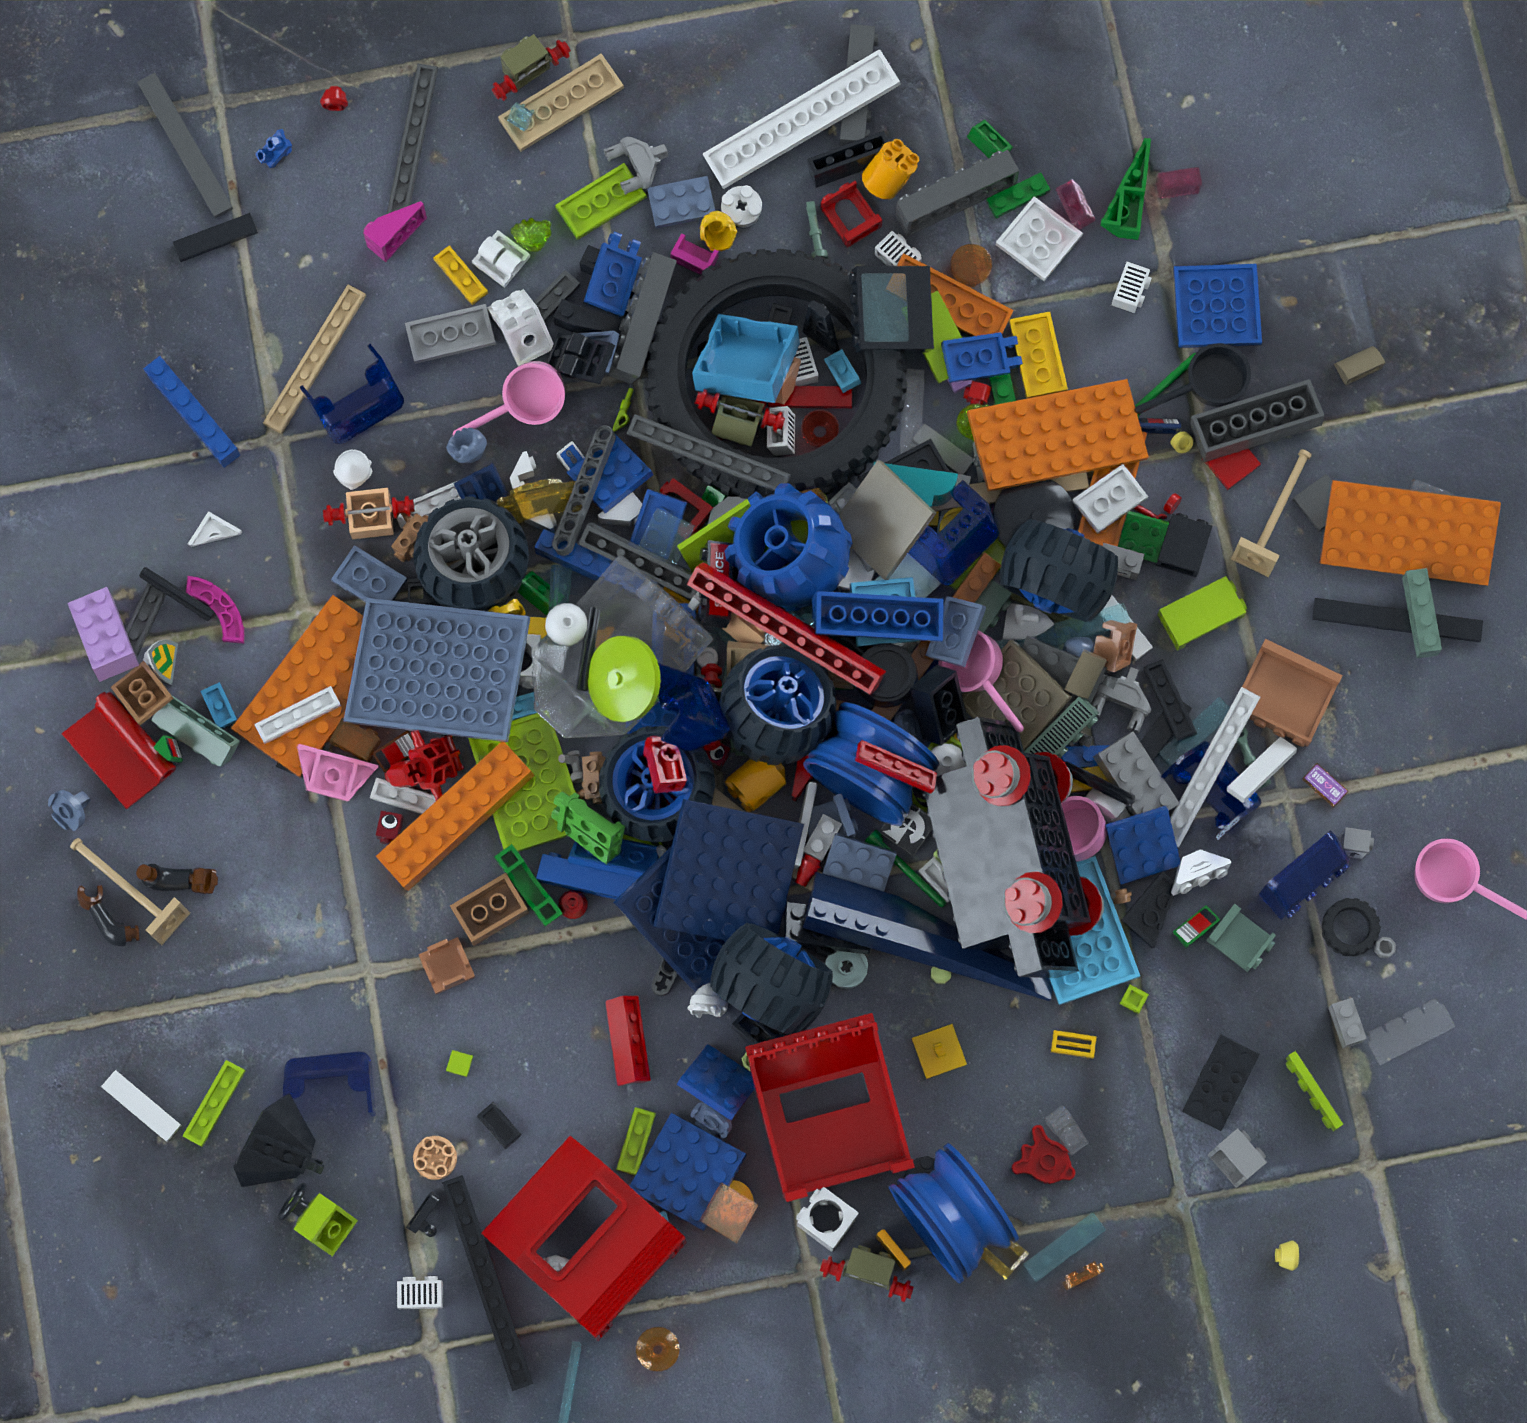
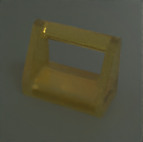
[982,1241,1029,1280]

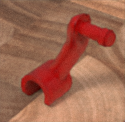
[1133,505,1167,519]

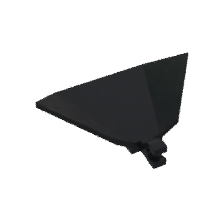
[233,1093,324,1187]

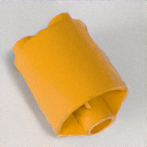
[862,139,919,199]
[725,759,786,812]

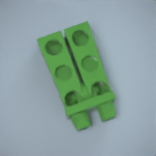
[551,791,625,864]

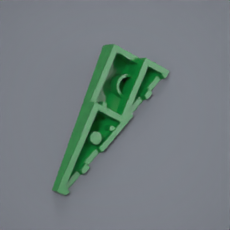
[1100,138,1151,240]

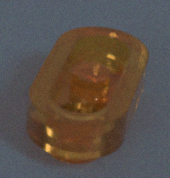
[1062,1261,1105,1291]

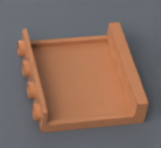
[1242,639,1343,747]

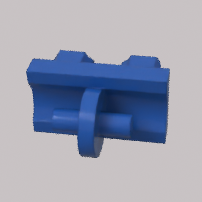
[256,129,292,168]

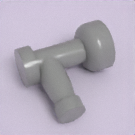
[558,750,584,784]

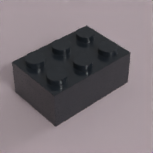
[910,665,968,746]

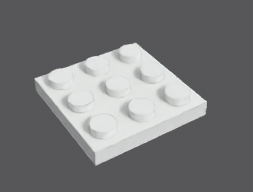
[996,197,1083,281]

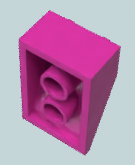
[363,201,427,262]

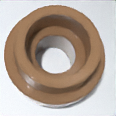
[1111,888,1132,904]

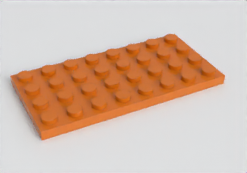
[967,379,1149,492]
[1320,480,1501,586]
[231,595,363,778]

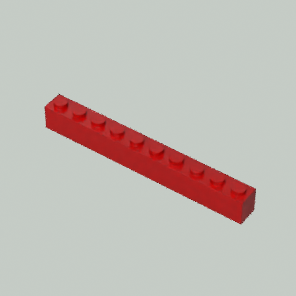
[687,562,886,694]

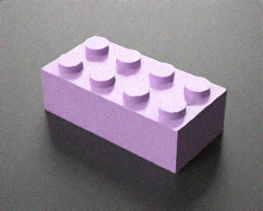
[68,587,139,682]

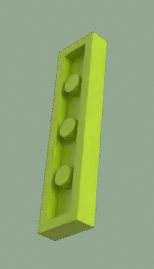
[1286,1051,1344,1131]
[183,1060,246,1147]

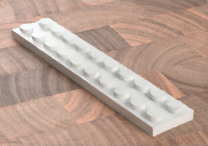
[703,49,901,189]

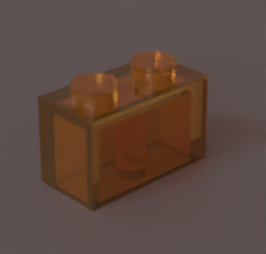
[330,718,381,763]

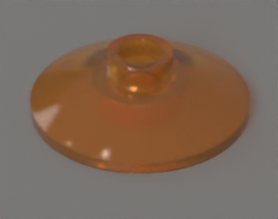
[636,1327,680,1372]

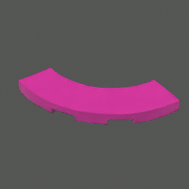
[186,576,245,644]

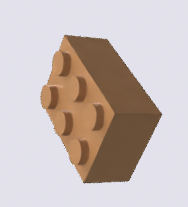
[450,873,529,946]

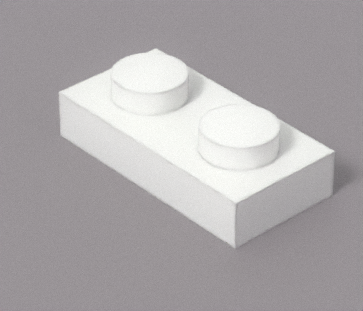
[803,814,842,862]

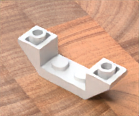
[510,451,557,533]

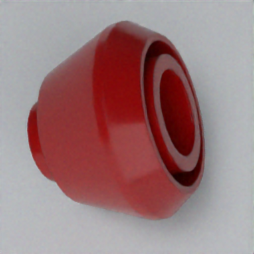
[320,86,348,111]
[558,890,588,919]

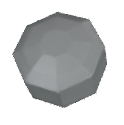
[1374,937,1396,959]

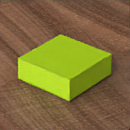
[1120,985,1149,1014]
[446,1050,473,1077]

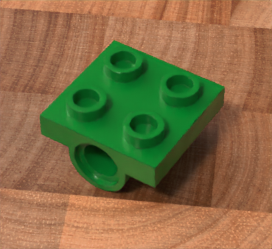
[1118,511,1169,563]

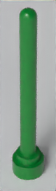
[1135,353,1196,419]
[865,829,946,907]

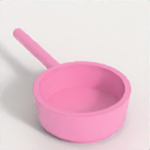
[453,361,565,435]
[938,630,1024,732]
[1061,796,1107,861]
[1414,839,1527,920]

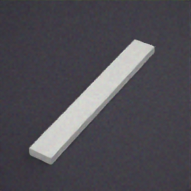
[1170,687,1260,848]

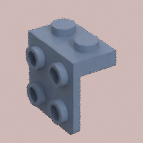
[808,794,858,839]

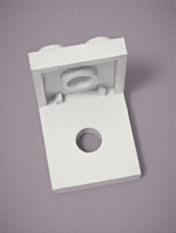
[487,289,554,366]

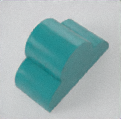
[873,462,958,508]

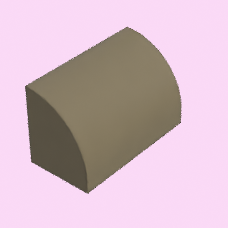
[1334,346,1385,386]
[1064,649,1107,699]

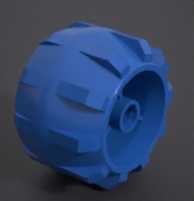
[724,483,852,611]

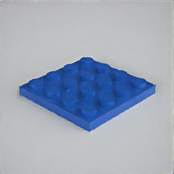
[1173,264,1262,348]
[630,1113,747,1231]

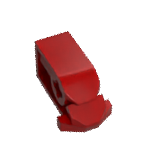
[643,735,687,793]

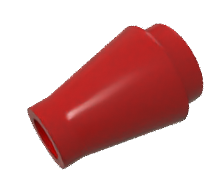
[794,854,821,887]

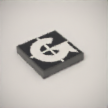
[879,803,933,856]

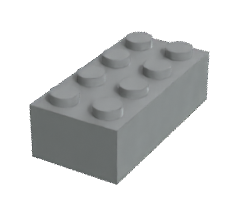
[1093,732,1180,816]
[1208,1128,1267,1188]

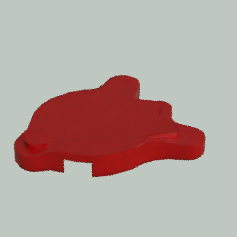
[1011,1125,1075,1184]

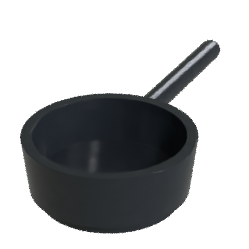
[1134,343,1251,414]
[839,636,918,708]

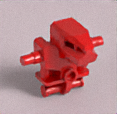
[384,730,464,801]

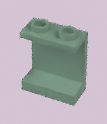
[1206,904,1276,972]

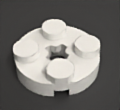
[721,185,762,228]

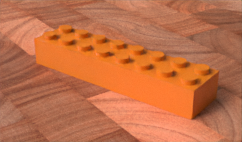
[376,742,535,891]

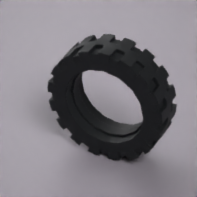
[1321,898,1381,957]

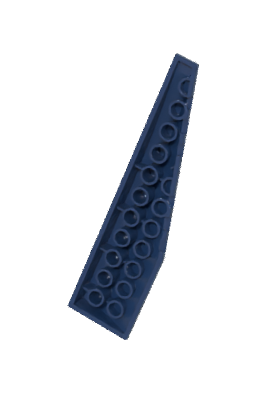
[802,872,1053,1001]

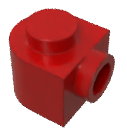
[963,381,991,408]

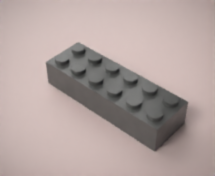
[896,150,1019,237]
[608,252,677,384]
[1190,379,1325,462]

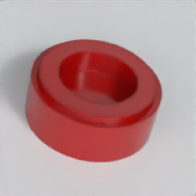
[1163,493,1182,515]

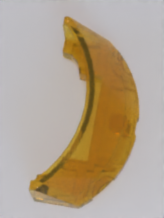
[496,479,582,524]

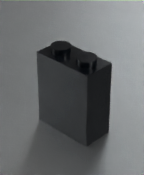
[1156,513,1212,577]

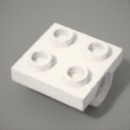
[472,230,530,288]

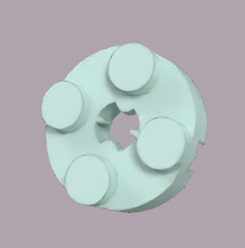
[826,951,868,989]

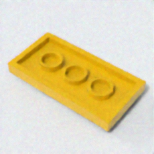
[1009,312,1068,399]

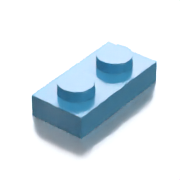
[200,682,237,729]

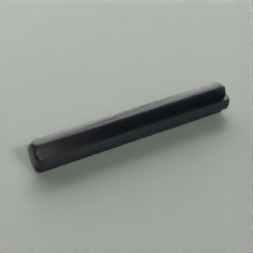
[139,567,214,621]
[576,607,601,691]
[1065,761,1136,806]

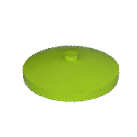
[588,636,660,722]

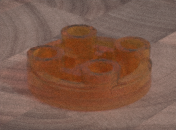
[950,244,992,287]

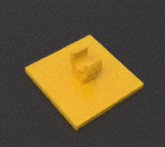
[912,1024,967,1079]

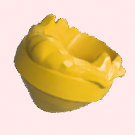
[700,211,737,251]

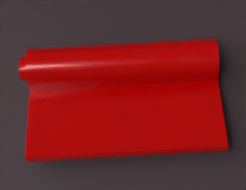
[62,692,176,810]

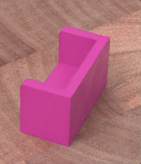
[670,233,719,275]

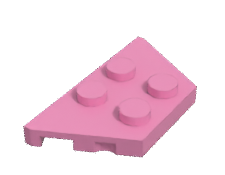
[297,744,378,802]

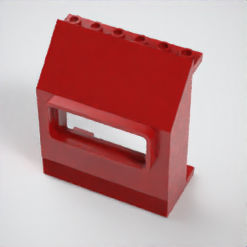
[745,1013,915,1202]
[481,1136,687,1341]

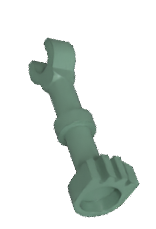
[806,201,828,259]
[1236,728,1271,789]

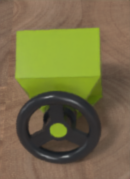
[278,1183,358,1257]

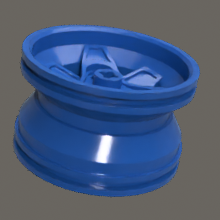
[803,702,940,826]
[889,1143,1019,1284]

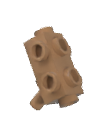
[391,513,428,562]
[576,752,605,804]

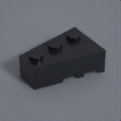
[732,1013,789,1045]

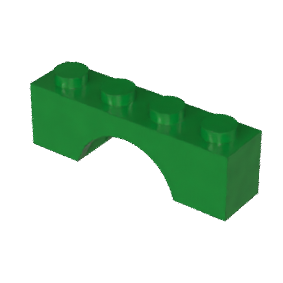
[494,844,563,927]

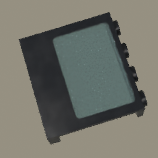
[849,266,934,353]

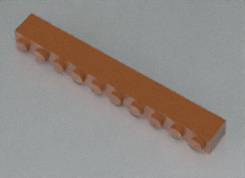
[870,553,1001,721]

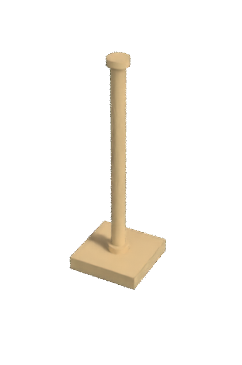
[1231,449,1311,577]
[70,838,190,945]

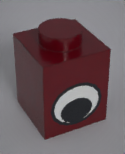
[702,743,731,771]
[376,811,404,845]

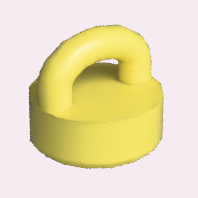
[1170,432,1193,453]

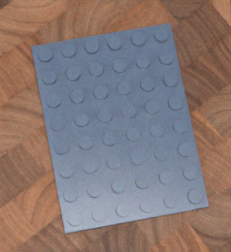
[343,598,530,742]

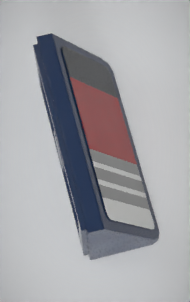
[1139,418,1181,434]

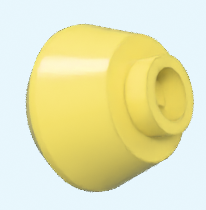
[1275,1241,1299,1271]

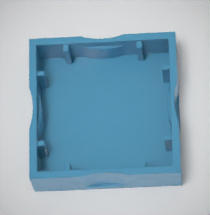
[692,314,800,403]

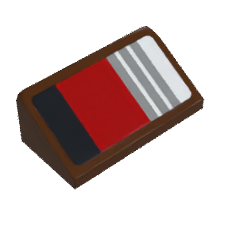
[372,730,415,773]

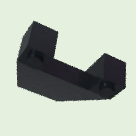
[553,245,634,337]

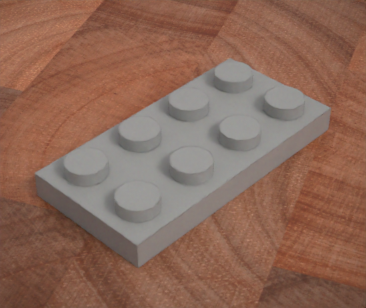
[405,304,496,364]

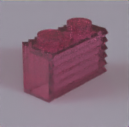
[1156,167,1202,200]
[1056,180,1095,229]

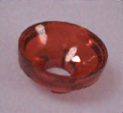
[801,409,839,447]

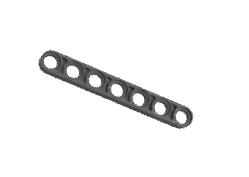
[552,425,616,556]

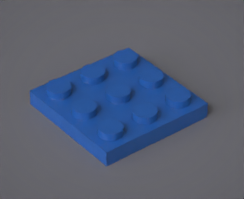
[566,434,654,514]
[1105,806,1181,884]
[677,1044,755,1120]

